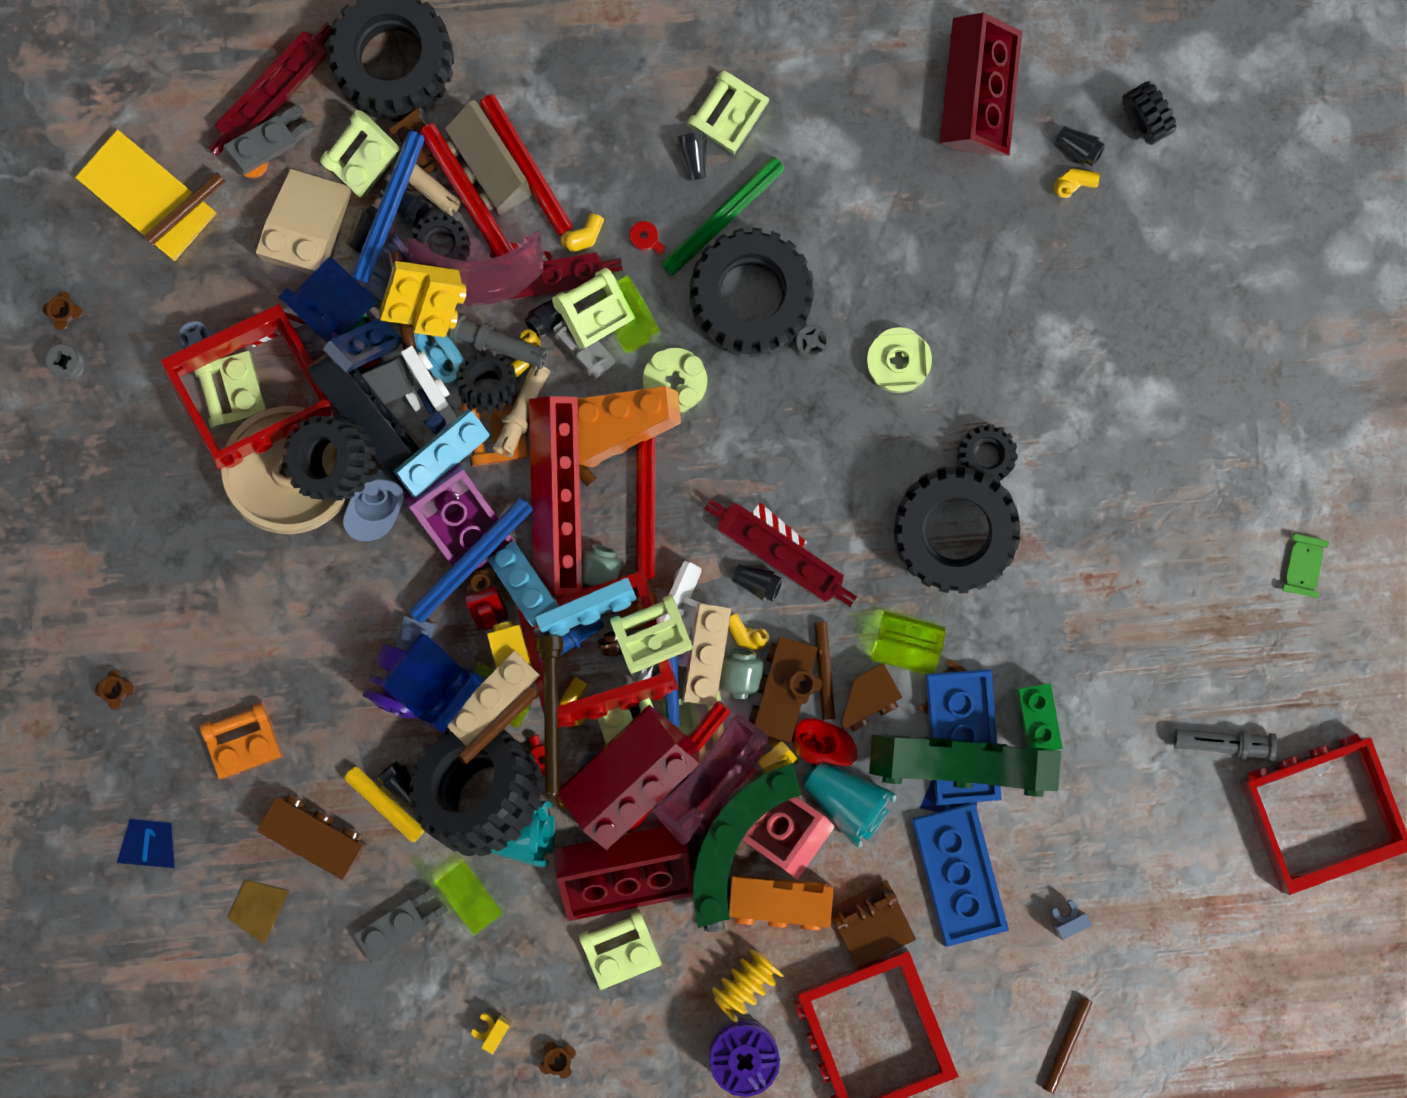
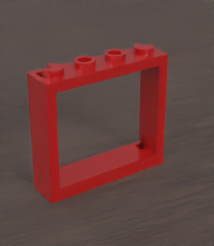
[160,304,336,470]
[517,571,678,728]
[1240,733,1407,895]
[794,948,959,1098]

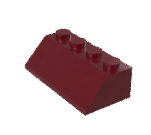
[940,12,1022,156]
[558,704,700,850]
[553,823,693,921]

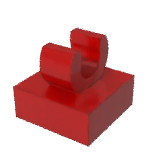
[465,586,508,630]

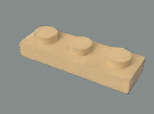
[681,603,732,706]
[444,651,540,746]

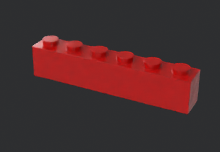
[529,396,582,595]

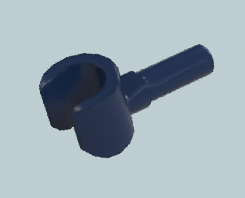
[417,388,446,434]

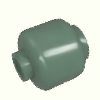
[581,545,621,589]
[720,649,764,699]

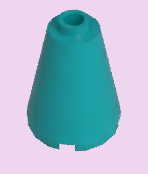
[803,762,897,848]
[491,800,555,867]

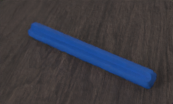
[352,131,424,283]
[410,497,533,623]

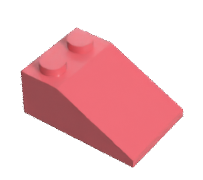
[725,765,835,880]

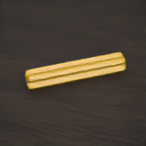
[344,766,424,842]

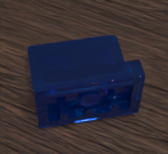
[278,257,377,343]
[381,633,483,733]

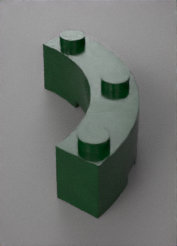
[869,734,1061,797]
[691,758,801,928]

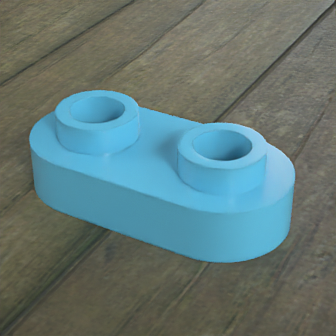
[414,333,466,383]

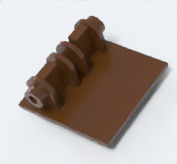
[831,880,916,969]

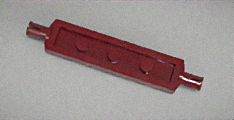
[207,22,334,157]
[465,252,623,306]
[704,498,857,608]

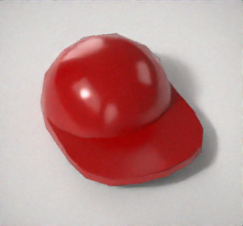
[792,718,858,766]

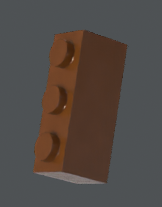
[748,637,818,743]
[257,793,367,880]

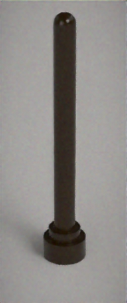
[536,636,563,799]

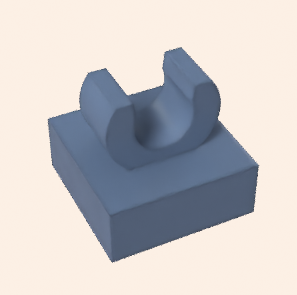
[395,616,437,656]
[1051,899,1092,940]

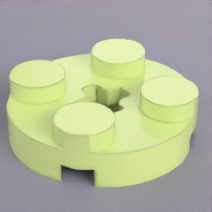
[866,327,932,393]
[643,348,707,413]

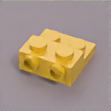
[379,261,466,337]

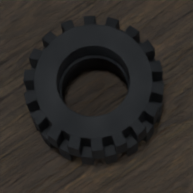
[283,416,376,501]

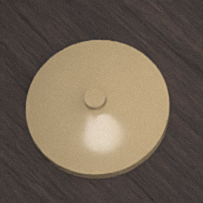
[221,406,348,534]

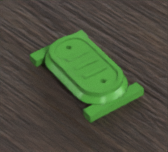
[1282,534,1329,599]

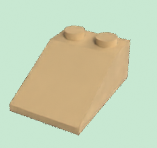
[256,169,352,279]

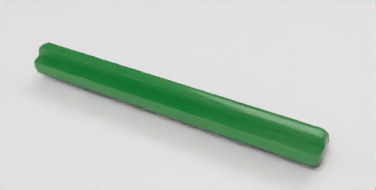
[661,157,784,276]

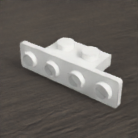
[381,325,457,438]
[632,560,702,682]

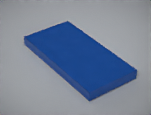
[925,669,1002,805]
[911,802,1009,947]

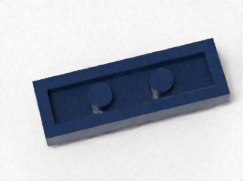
[323,318,402,373]

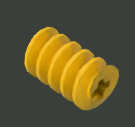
[711,949,784,1023]

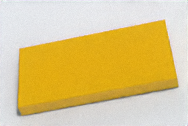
[75,129,217,262]

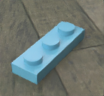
[393,409,490,498]
[488,540,559,628]
[535,578,637,637]

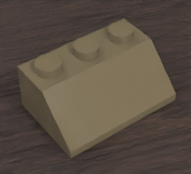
[445,99,532,216]

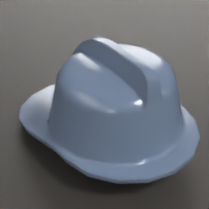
[343,469,404,541]

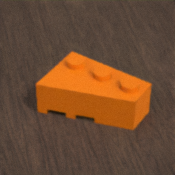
[578,386,681,468]
[729,875,834,930]

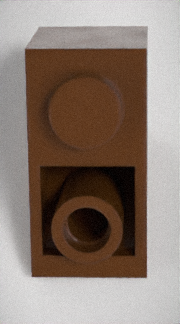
[840,663,903,732]

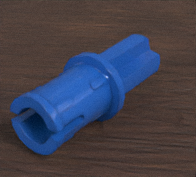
[560,618,604,656]

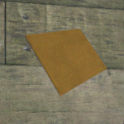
[228,880,289,944]

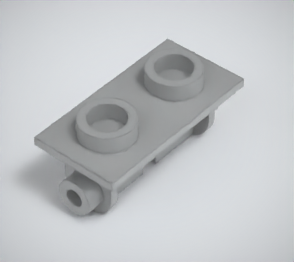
[552,321,617,383]

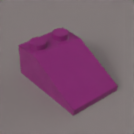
[404,463,516,581]

